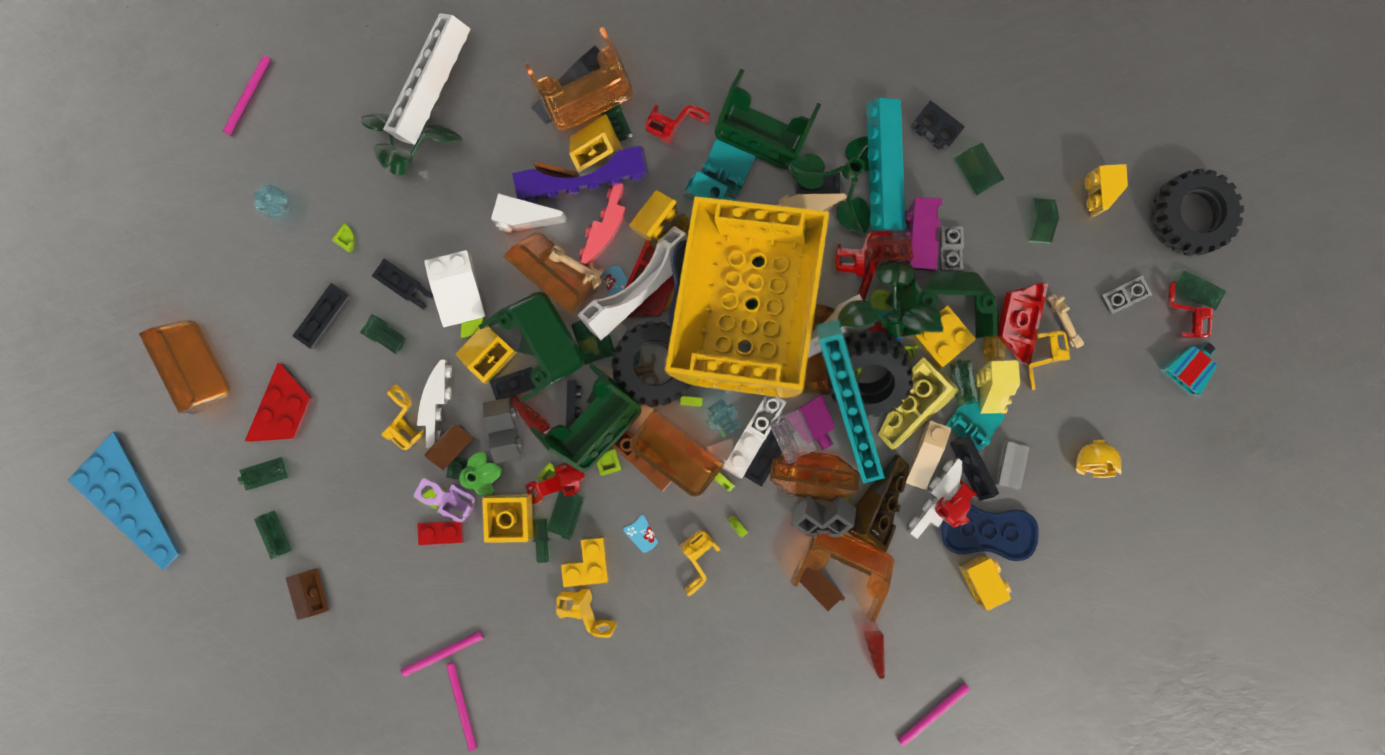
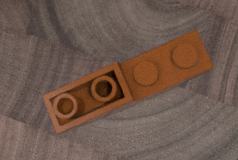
[612,430,678,492]

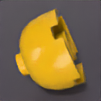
[1076,440,1122,478]

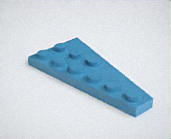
[68,432,180,570]

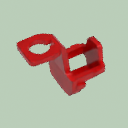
[645,104,710,145]
[835,231,893,277]
[1168,281,1214,338]
[525,463,585,504]
[934,479,977,527]

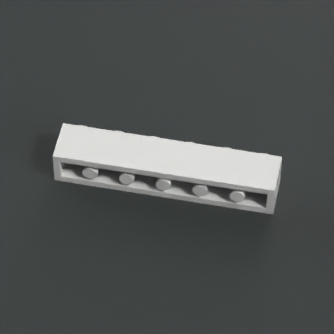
[383,13,470,145]

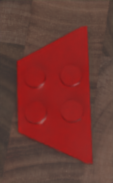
[624,240,674,318]
[997,283,1049,365]
[245,363,312,442]

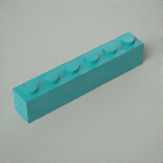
[866,98,906,233]

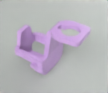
[414,478,475,523]

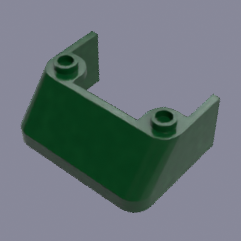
[714,69,821,169]
[900,270,997,338]
[479,291,584,402]
[530,363,642,472]

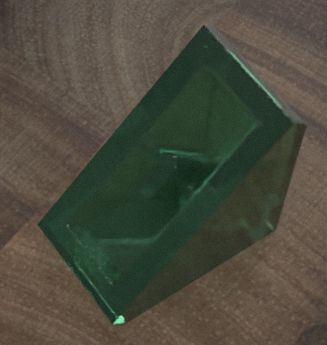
[1029,198,1059,243]

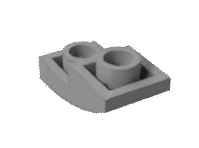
[940,226,964,272]
[1102,275,1152,314]

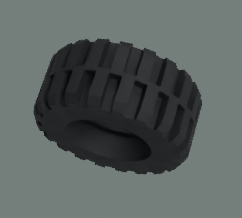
[1151,169,1244,256]
[612,321,691,407]
[826,330,914,417]

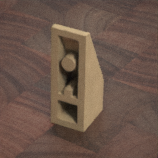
[776,193,847,211]
[906,421,952,490]

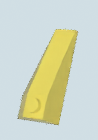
[878,357,961,450]

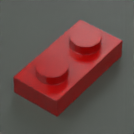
[417,521,464,545]

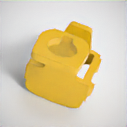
[1028,331,1071,390]
[381,384,425,450]
[679,530,720,596]
[556,588,617,638]

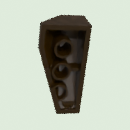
[847,455,909,552]

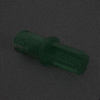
[533,519,550,563]

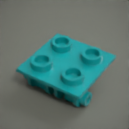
[701,139,756,196]
[945,391,1006,452]

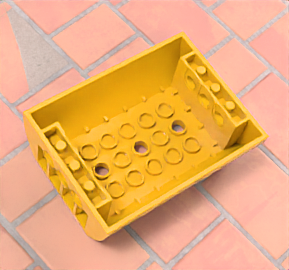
[665,197,829,398]

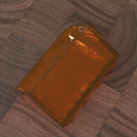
[503,233,598,318]
[139,320,230,414]
[630,409,725,496]

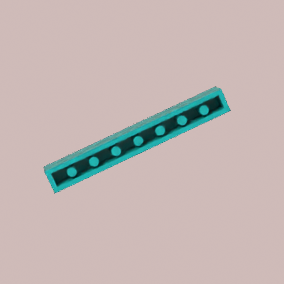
[816,319,884,484]

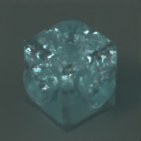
[253,185,289,218]
[705,399,742,439]

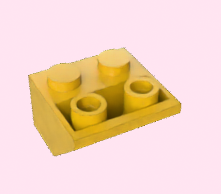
[569,115,623,174]
[1085,164,1128,217]
[629,190,678,243]
[456,327,517,384]

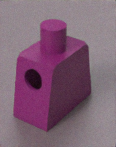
[785,395,835,450]

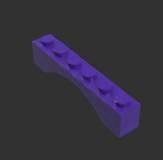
[512,146,649,203]

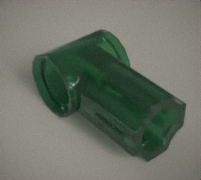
[360,314,407,354]

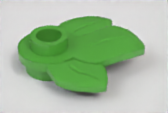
[459,452,502,496]

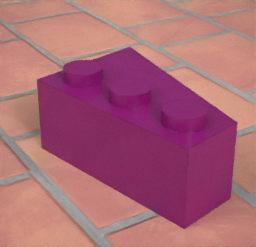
[903,197,942,271]

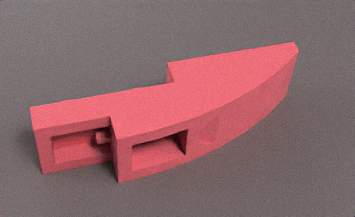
[579,183,626,266]

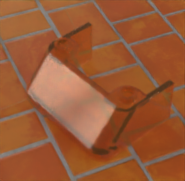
[525,27,633,131]
[790,534,895,622]

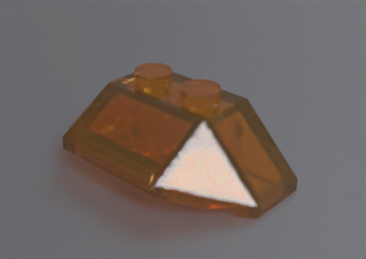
[770,449,860,502]

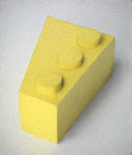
[975,360,1020,414]

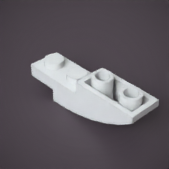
[417,360,452,448]
[722,395,787,479]
[907,458,962,539]

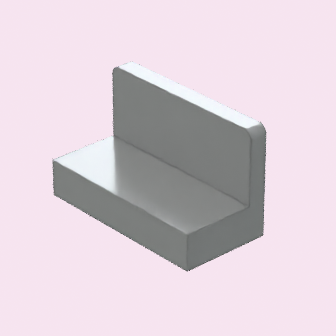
[994,441,1029,489]

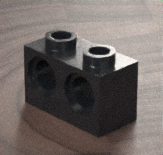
[911,100,965,151]

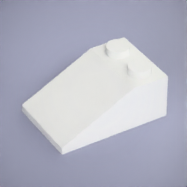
[491,194,567,233]
[424,250,486,328]

